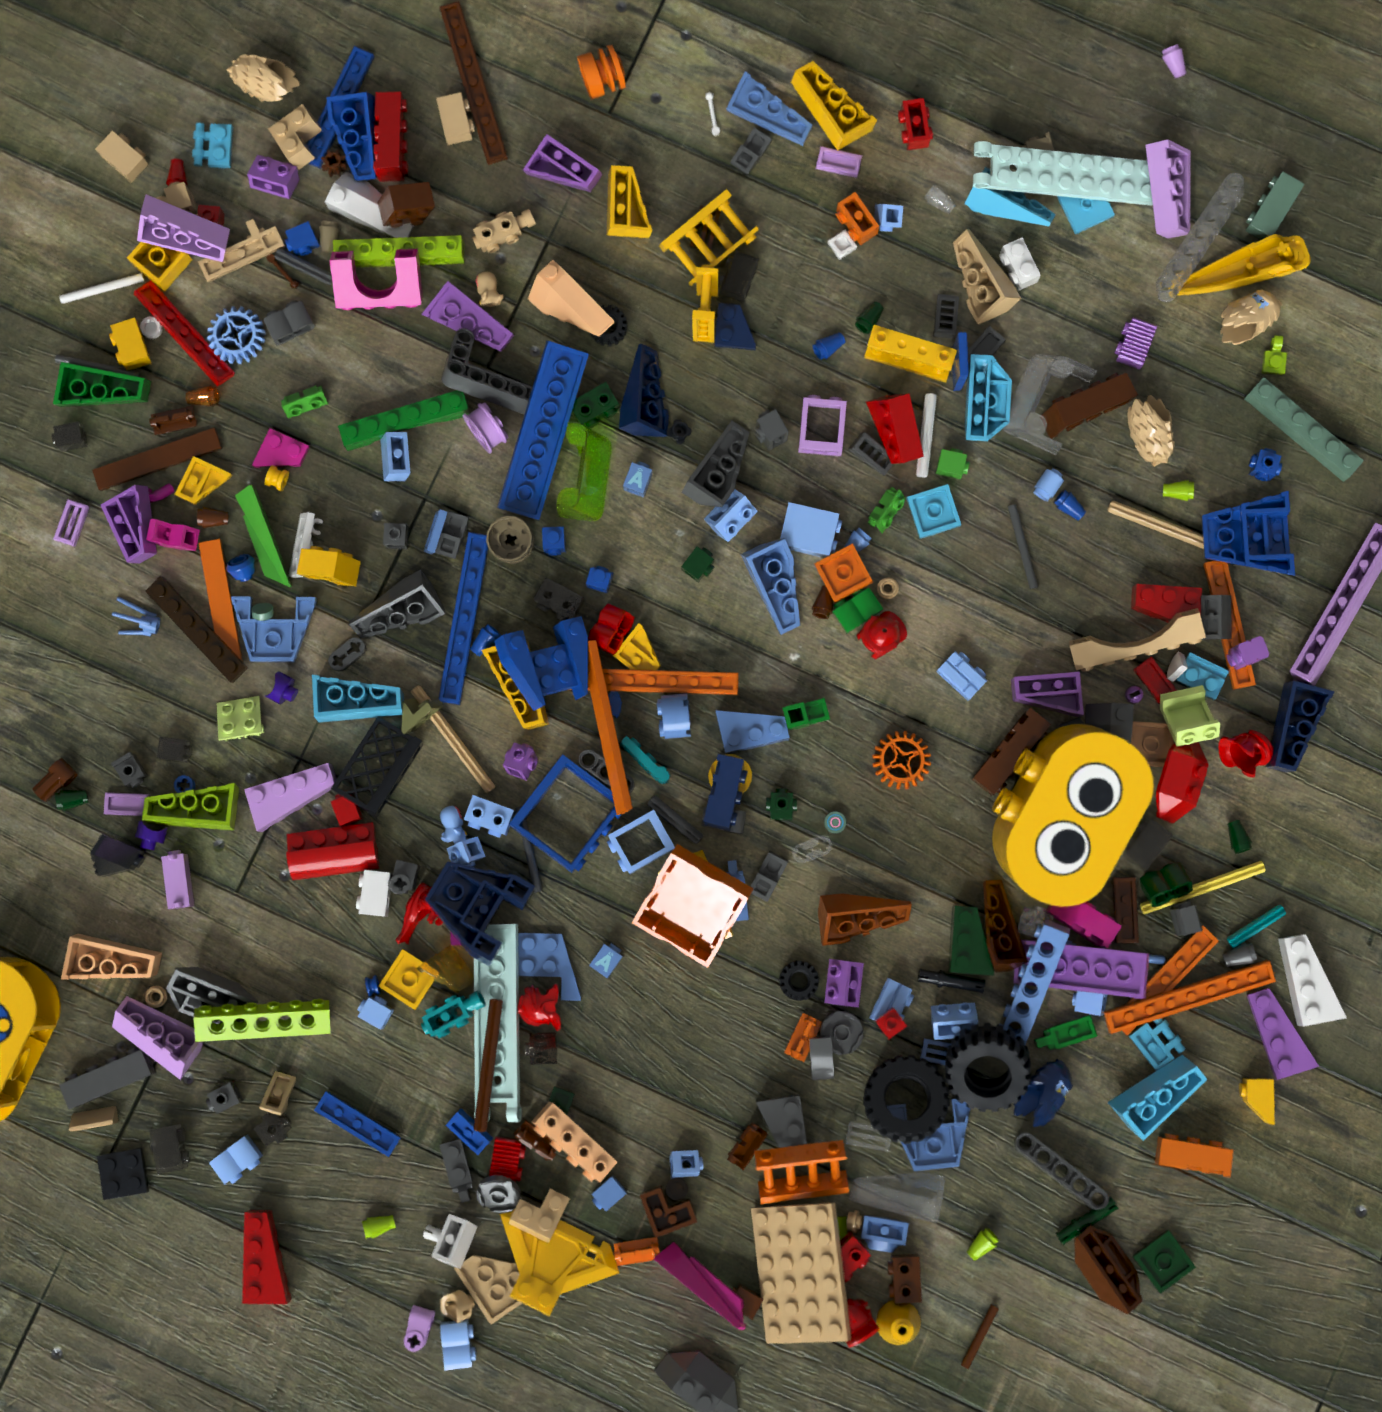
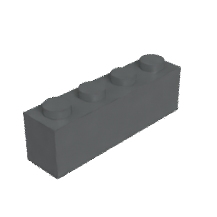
[59,1047,156,1109]

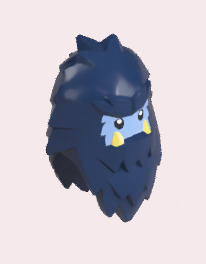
[1014,1059,1073,1127]

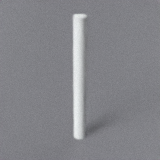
[59,273,145,304]

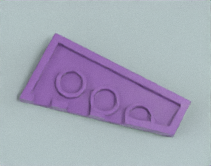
[422,281,515,352]

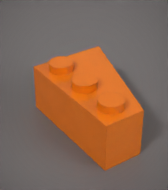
[1155,1133,1234,1177]

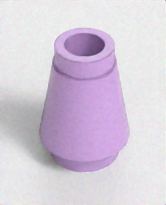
[1162,44,1187,79]

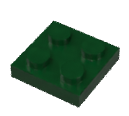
[1132,1229,1196,1294]

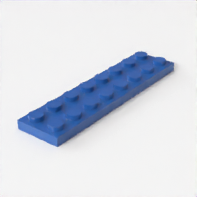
[497,341,589,520]

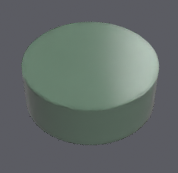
[251,603,274,621]

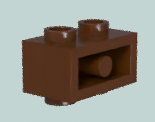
[887,1254,922,1304]

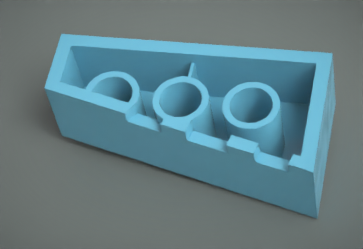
[312,675,404,723]
[1108,1055,1207,1141]

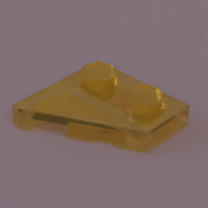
[417,945,474,993]

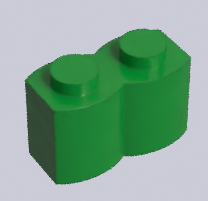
[832,588,883,634]

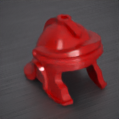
[856,611,907,659]
[1219,730,1274,778]
[517,984,561,1031]
[845,1299,880,1348]

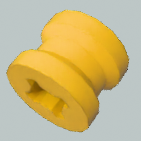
[264,465,289,491]

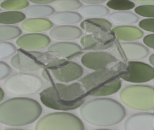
[1003,354,1097,455]

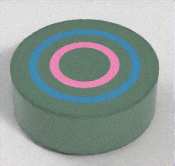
[824,811,846,834]

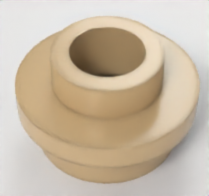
[877,577,899,599]
[145,986,167,1008]
[847,1210,863,1233]

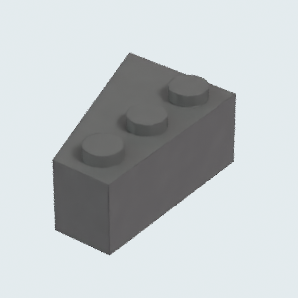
[755,1094,807,1148]

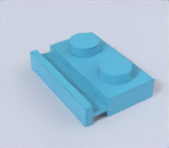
[1175,652,1229,700]

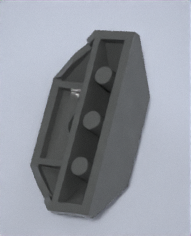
[166,967,258,1024]
[654,1351,738,1412]

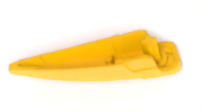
[1168,234,1311,296]

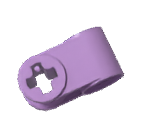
[404,1305,435,1352]

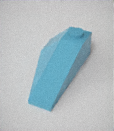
[965,167,1056,226]

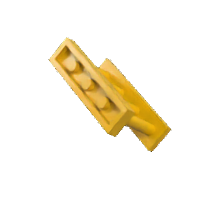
[659,189,759,286]
[692,265,718,343]
[864,325,957,383]

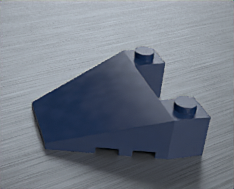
[425,861,535,967]

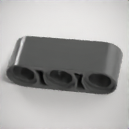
[579,750,635,794]

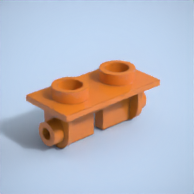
[784,1013,822,1062]
[614,1237,660,1266]

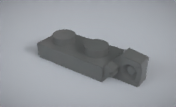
[440,1139,473,1203]

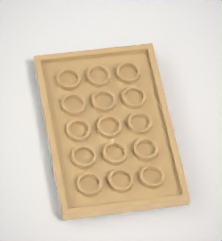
[751,1202,851,1344]

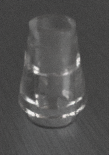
[924,184,956,214]

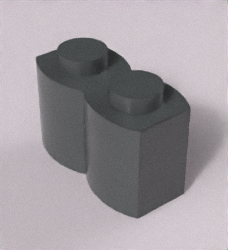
[263,301,315,346]
[1170,901,1203,936]

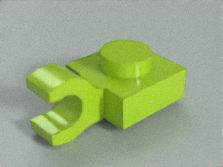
[1262,335,1287,376]

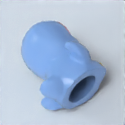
[440,806,467,843]

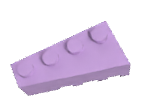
[1146,139,1191,239]

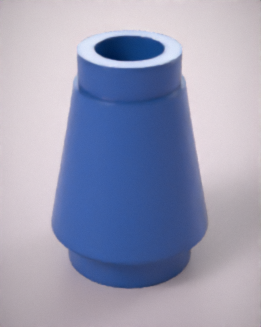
[812,332,846,360]
[1054,490,1086,521]
[470,624,501,657]

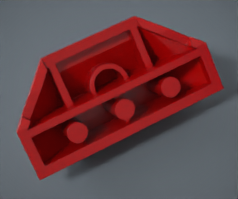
[1156,742,1209,824]

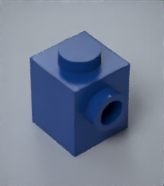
[284,221,320,256]
[542,526,566,556]

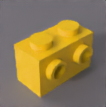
[109,318,151,371]

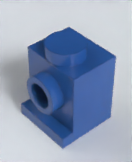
[586,566,614,594]

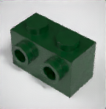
[572,382,619,429]

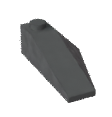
[682,421,749,507]

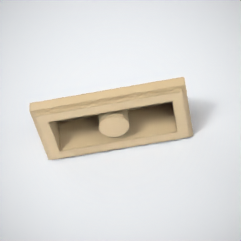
[69,1106,119,1132]

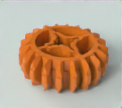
[872,731,931,790]

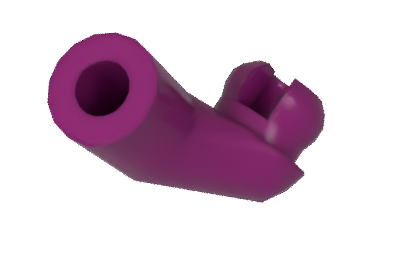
[148,483,174,503]

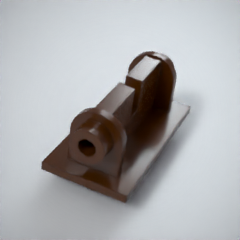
[149,405,197,435]
[514,1120,557,1161]
[727,1122,768,1171]

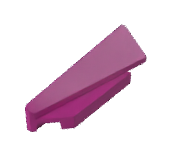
[654,1242,746,1330]

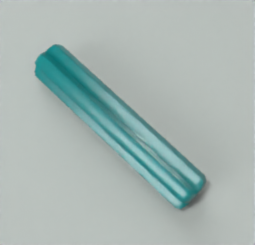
[1227,905,1286,948]

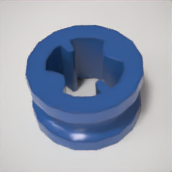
[174,775,195,793]
[365,975,381,997]

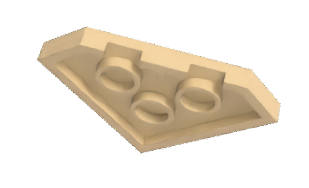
[454,1255,522,1324]

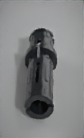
[917,968,985,994]

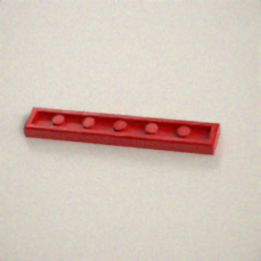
[134,280,235,387]

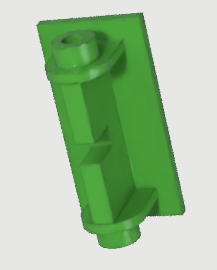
[281,385,328,418]
[867,487,906,534]

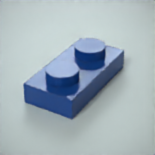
[446,1108,493,1155]

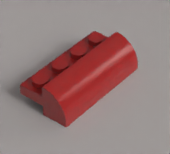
[286,822,379,880]

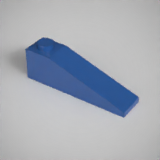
[326,92,377,181]

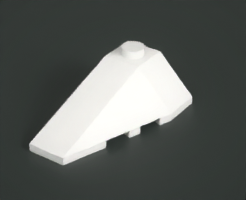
[325,171,414,238]

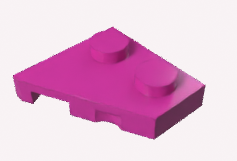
[252,428,310,468]

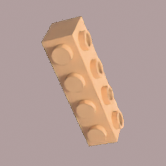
[531,1102,617,1182]

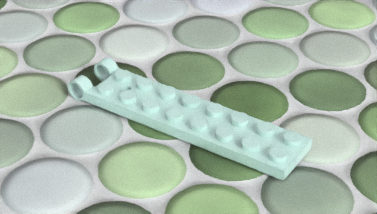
[973,141,1153,206]
[474,924,522,1123]

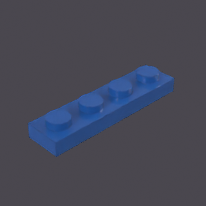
[314,1091,401,1157]

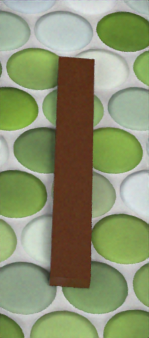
[439,1,508,165]

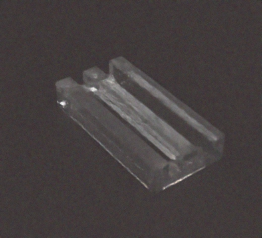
[845,1121,891,1152]

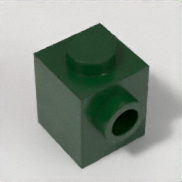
[681,547,715,583]

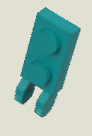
[620,736,670,785]

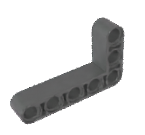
[441,328,533,415]

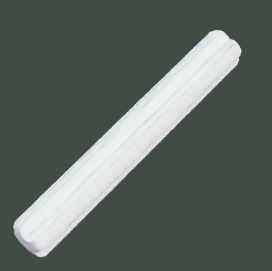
[916,393,937,478]

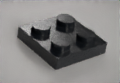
[97,1148,149,1200]

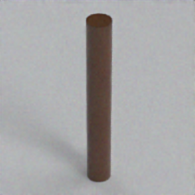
[961,1304,999,1369]

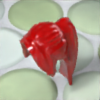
[396,882,443,945]

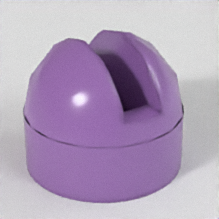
[1125,686,1143,704]

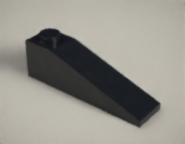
[90,833,146,877]

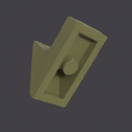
[401,698,443,734]

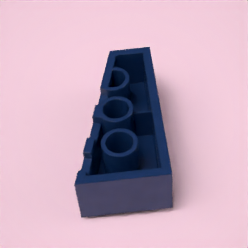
[1266,681,1335,772]

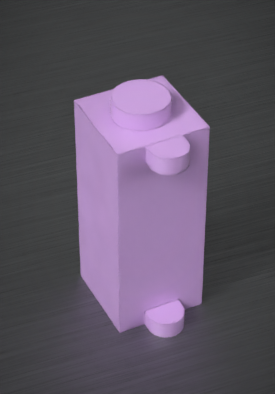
[161,850,194,909]

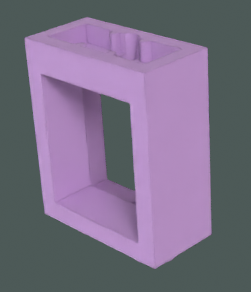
[798,395,847,456]

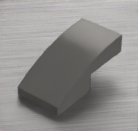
[730,128,772,175]
[435,511,470,559]
[751,851,788,902]
[809,1036,834,1080]

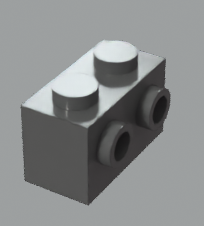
[755,409,789,451]

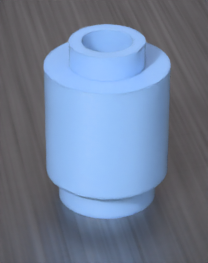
[1033,468,1064,502]

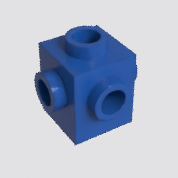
[1249,448,1283,481]

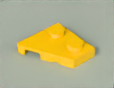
[174,456,232,505]
[613,623,661,670]

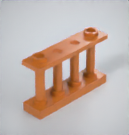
[754,1140,849,1204]

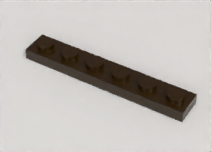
[145,576,248,683]

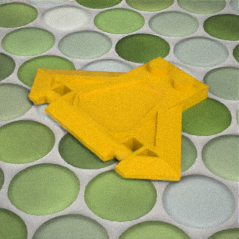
[500,1209,619,1316]

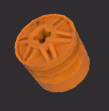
[577,45,626,100]

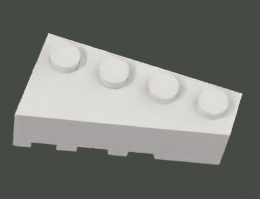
[1278,934,1347,1026]

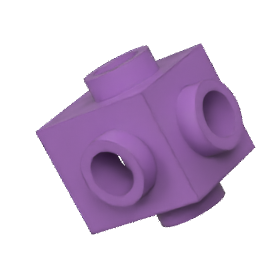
[503,743,538,781]

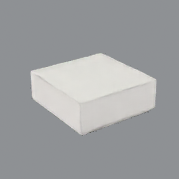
[828,229,857,260]

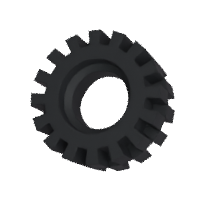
[590,305,627,347]
[779,961,819,1001]

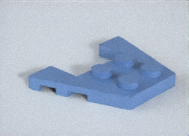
[231,596,317,662]
[518,933,581,1001]
[887,1099,970,1171]

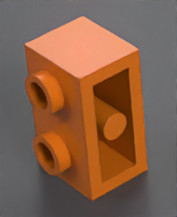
[836,192,880,245]

